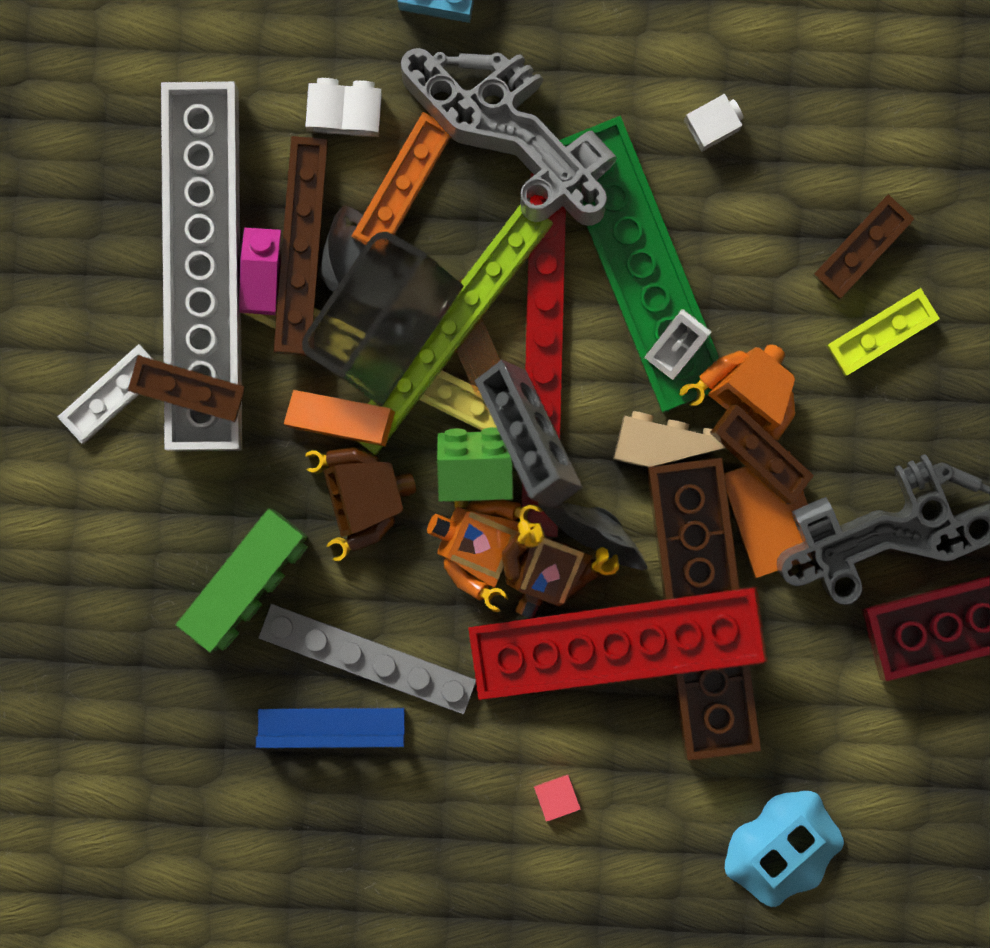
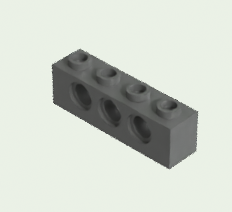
[475,360,582,508]

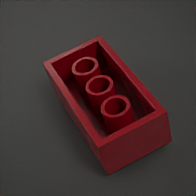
[862,576,990,681]

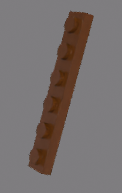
[274,136,328,356]

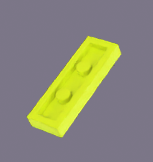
[826,288,940,376]

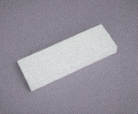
[58,344,153,444]

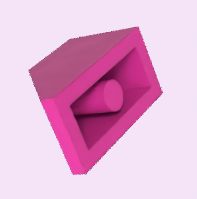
[239,227,282,315]

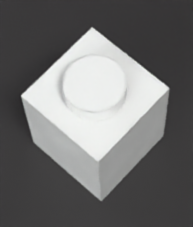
[684,94,744,152]

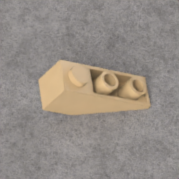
[613,411,725,468]

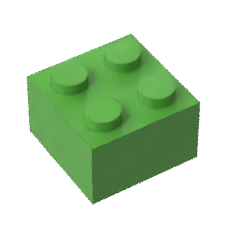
[437,427,513,501]

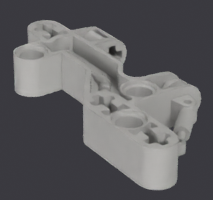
[401,48,617,226]

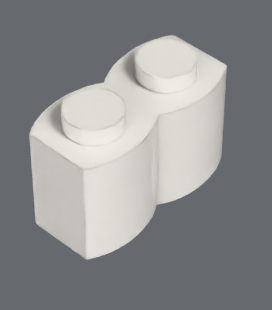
[305,78,382,137]

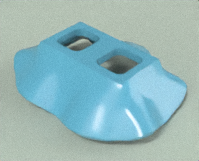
[725,791,844,907]

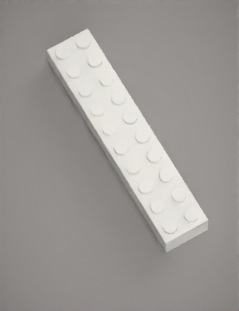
[161,82,242,451]

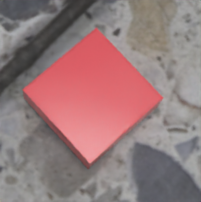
[534,774,581,822]

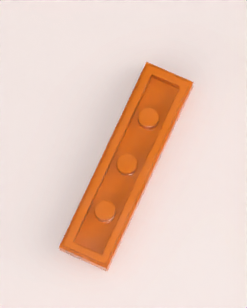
[351,112,451,256]

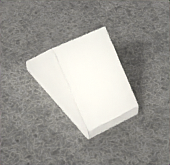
[644,309,711,380]

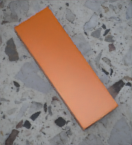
[284,390,395,447]

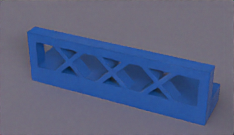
[256,708,405,748]

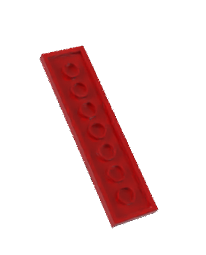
[468,587,767,700]

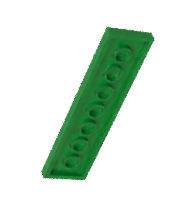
[559,115,719,413]

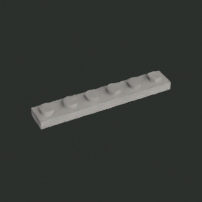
[259,604,476,714]

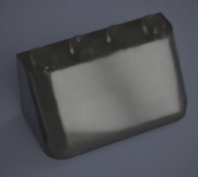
[302,232,464,407]

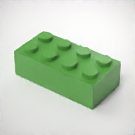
[176,509,308,653]

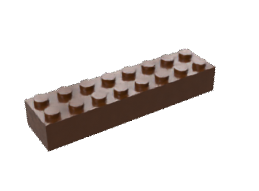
[647,458,761,761]

